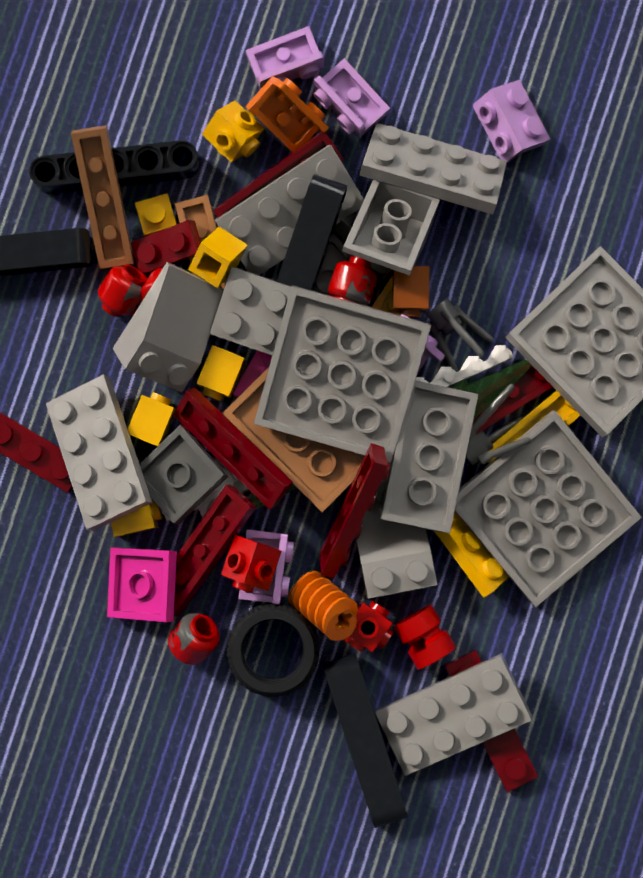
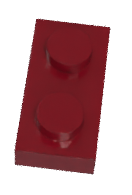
[131,220,201,276]

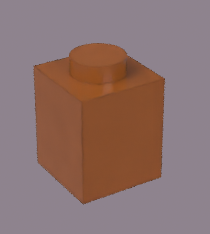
[392,266,430,319]

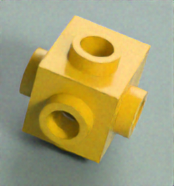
[201,100,265,162]

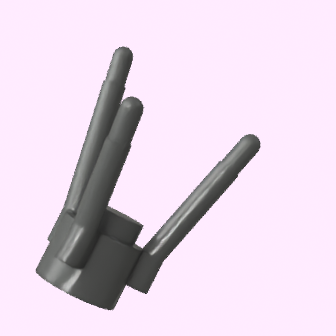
[427,299,494,388]
[466,384,531,466]

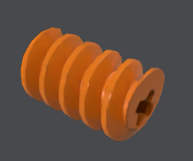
[288,571,358,641]

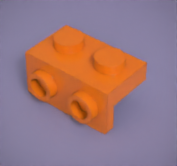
[245,76,329,152]

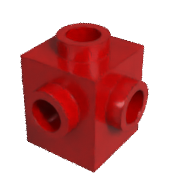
[221,535,282,593]
[345,600,393,652]

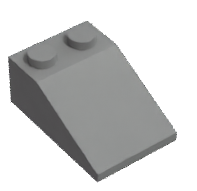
[342,179,440,276]
[113,262,224,392]
[356,501,437,599]

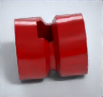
[393,604,456,670]

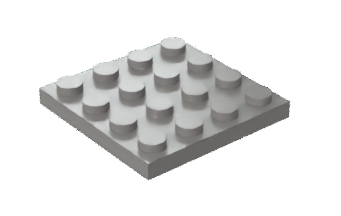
[505,246,643,438]
[254,285,431,463]
[455,410,642,607]

